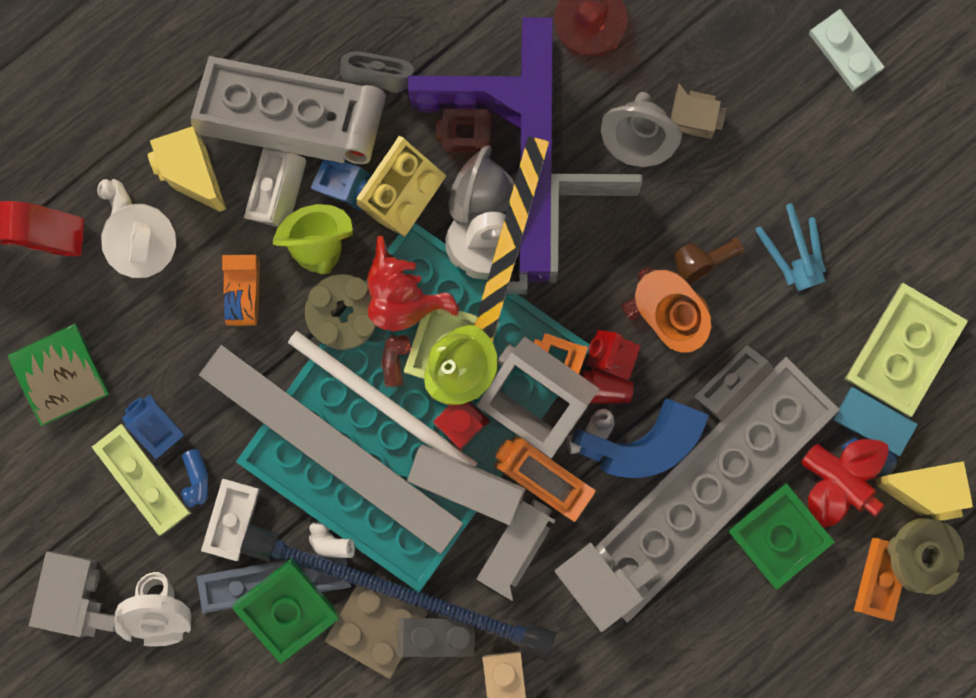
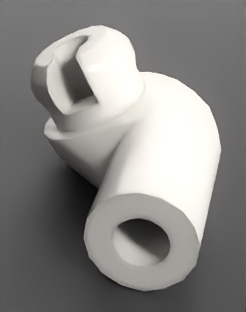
[97,179,132,215]
[566,409,614,454]

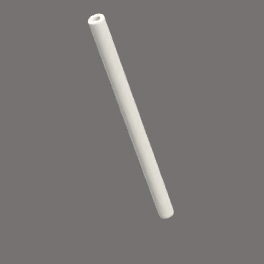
[288,331,478,467]

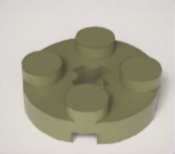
[305,274,377,350]
[888,518,964,595]

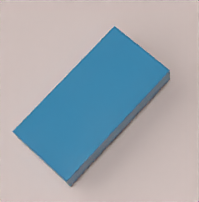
[832,387,918,457]

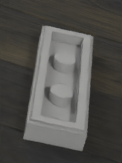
[407,445,526,525]

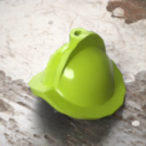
[273,204,353,274]
[424,325,497,405]

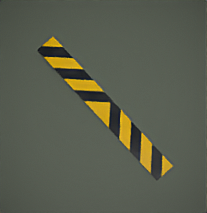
[474,136,549,341]

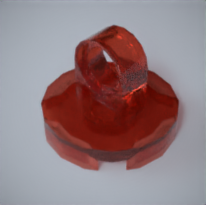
[554,0,627,57]

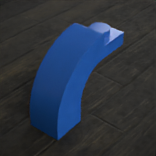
[571,398,709,478]

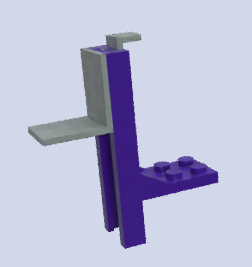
[408,17,642,294]

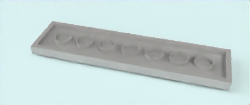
[595,357,840,623]

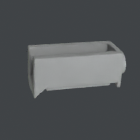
[477,499,555,601]

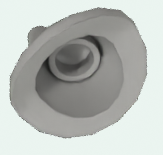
[601,92,682,167]
[449,146,514,223]

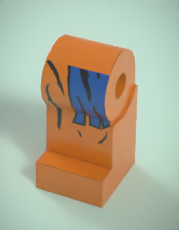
[222,255,260,326]

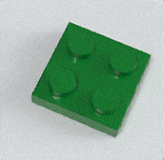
[727,483,835,590]
[232,558,340,664]

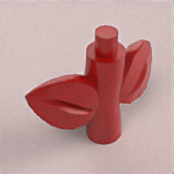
[801,439,888,528]

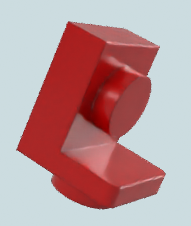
[586,330,641,381]

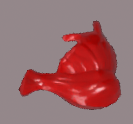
[367,236,460,331]

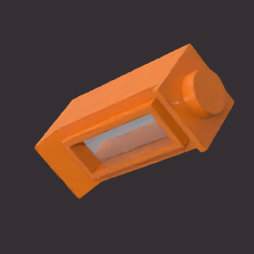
[494,435,596,522]

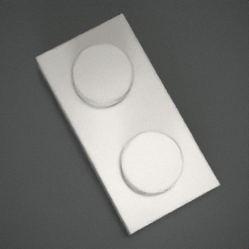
[201,479,260,561]

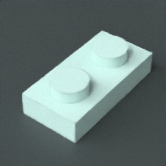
[809,9,884,91]

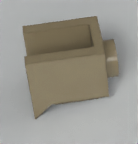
[670,83,726,139]

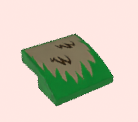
[8,323,109,426]

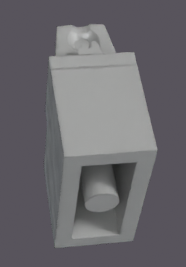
[554,543,659,632]
[29,551,116,637]

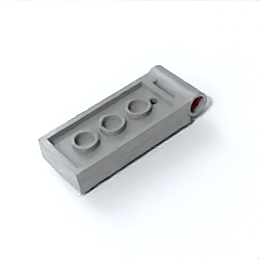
[191,56,386,164]

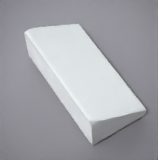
[244,147,306,227]

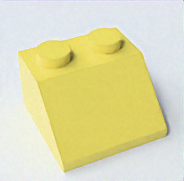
[148,126,226,212]
[875,461,973,521]

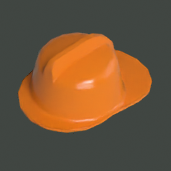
[635,270,712,352]

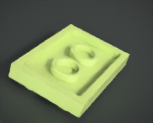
[844,283,968,418]

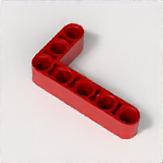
[0,201,85,256]

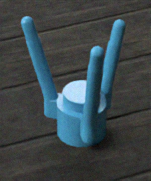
[756,203,826,291]

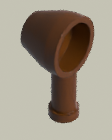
[674,237,744,284]

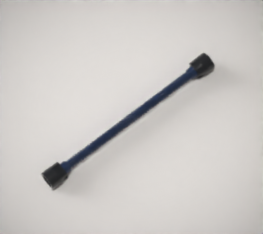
[240,524,557,661]

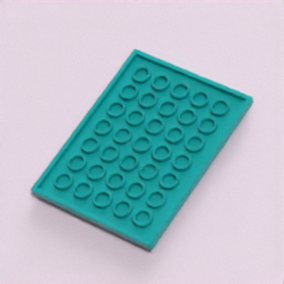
[236,223,590,592]

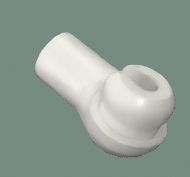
[309,521,355,558]

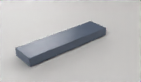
[196,555,352,613]

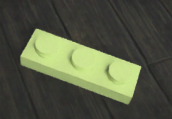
[92,424,191,536]

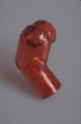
[381,334,411,388]

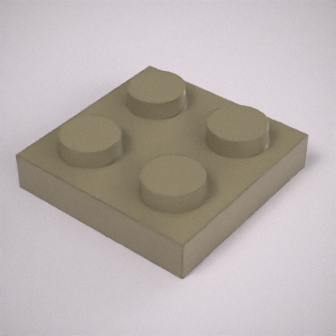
[325,584,427,679]

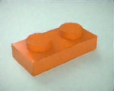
[854,538,902,621]

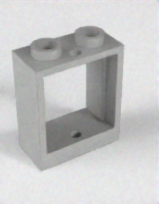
[477,337,600,458]

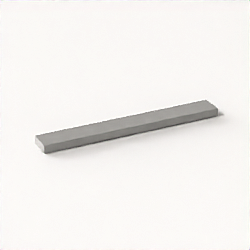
[199,345,463,554]

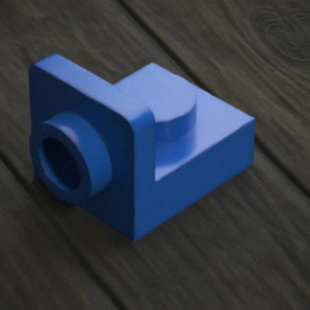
[311,159,372,211]
[122,395,184,459]

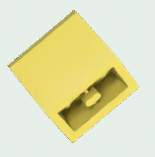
[356,136,446,237]

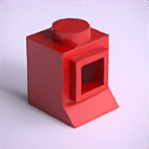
[433,401,490,450]

